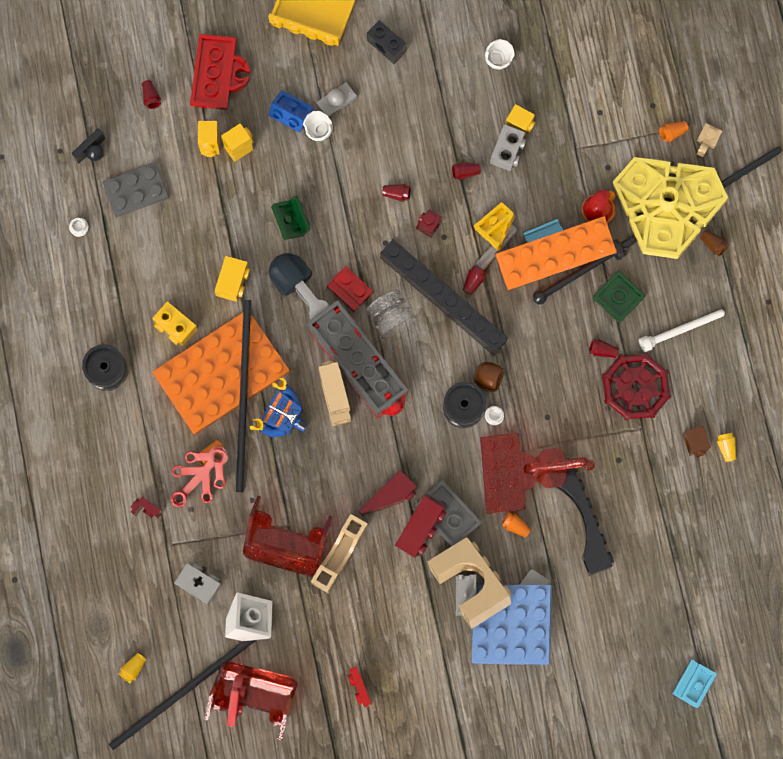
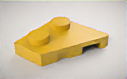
[474,202,515,251]

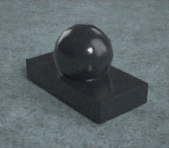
[72,128,106,164]

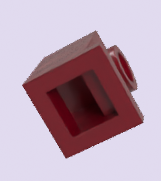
[416,209,442,238]

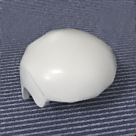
[485,39,515,70]
[303,111,333,141]

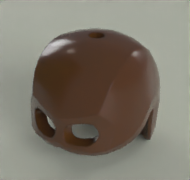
[474,362,503,392]

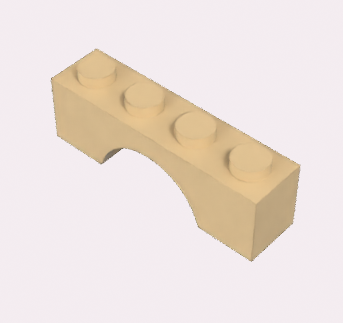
[311,514,368,594]

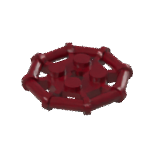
[601,353,671,421]

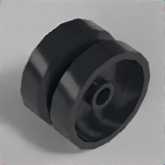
[82,345,128,391]
[443,382,486,429]

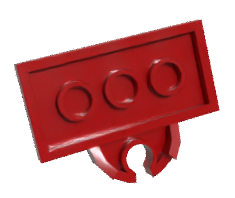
[190,34,251,110]

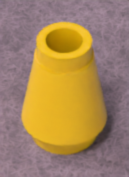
[717,433,736,462]
[118,653,146,683]

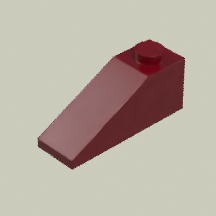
[359,470,417,516]

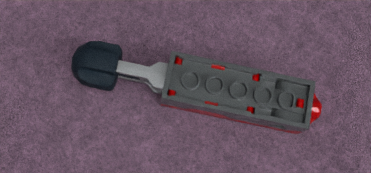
[269,253,408,419]

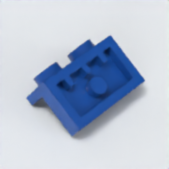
[268,90,314,132]

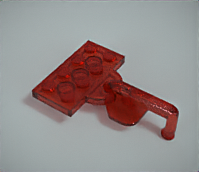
[480,432,595,514]

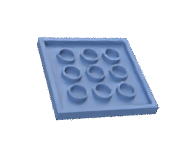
[472,585,552,665]

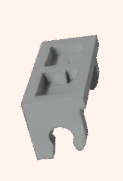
[456,575,476,616]

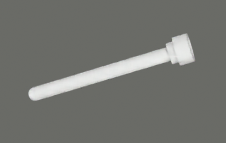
[639,309,725,353]

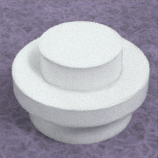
[69,218,89,237]
[485,406,504,425]

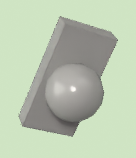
[316,82,357,117]

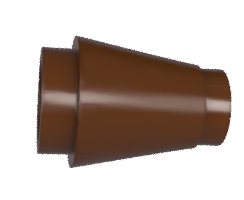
[700,230,729,256]

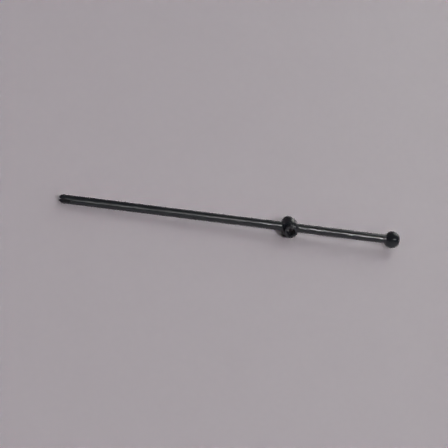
[532,147,782,305]

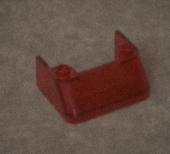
[243,495,333,576]
[205,662,298,740]

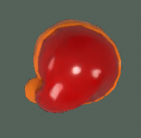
[582,189,616,224]

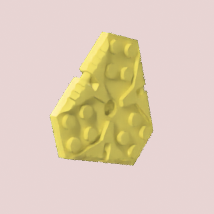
[613,157,728,259]

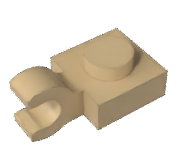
[696,123,722,158]

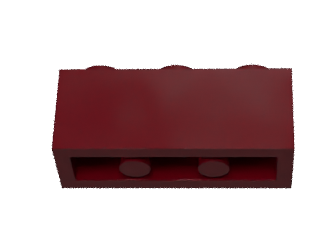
[395,494,448,558]

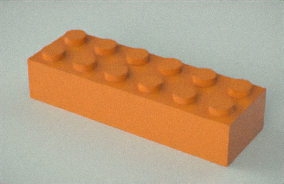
[495,216,617,290]

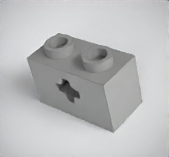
[175,563,221,605]

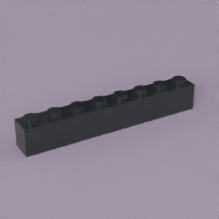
[380,239,508,356]

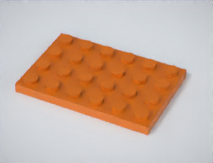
[152,313,290,436]

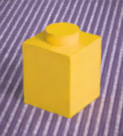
[505,104,536,136]

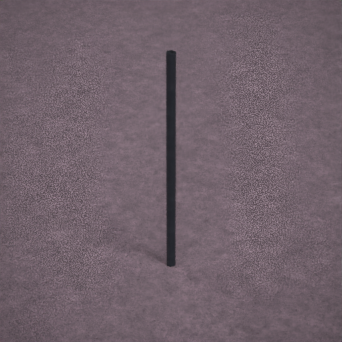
[236,300,251,493]
[109,628,272,750]

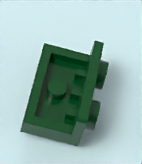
[271,196,310,241]

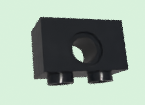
[367,20,407,64]

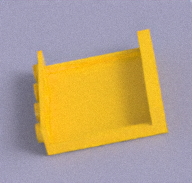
[268,0,356,46]

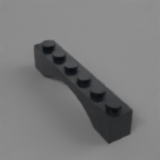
[546,458,614,576]

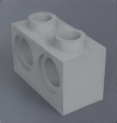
[490,125,527,171]

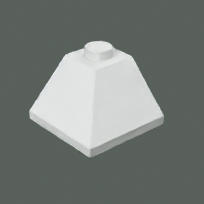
[225,592,272,641]

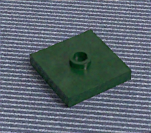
[592,270,646,323]

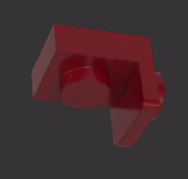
[131,496,163,518]

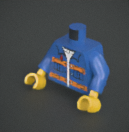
[250,377,309,437]

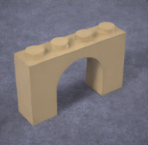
[318,361,351,426]
[428,537,512,629]

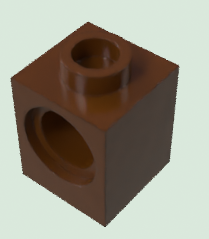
[682,426,711,457]

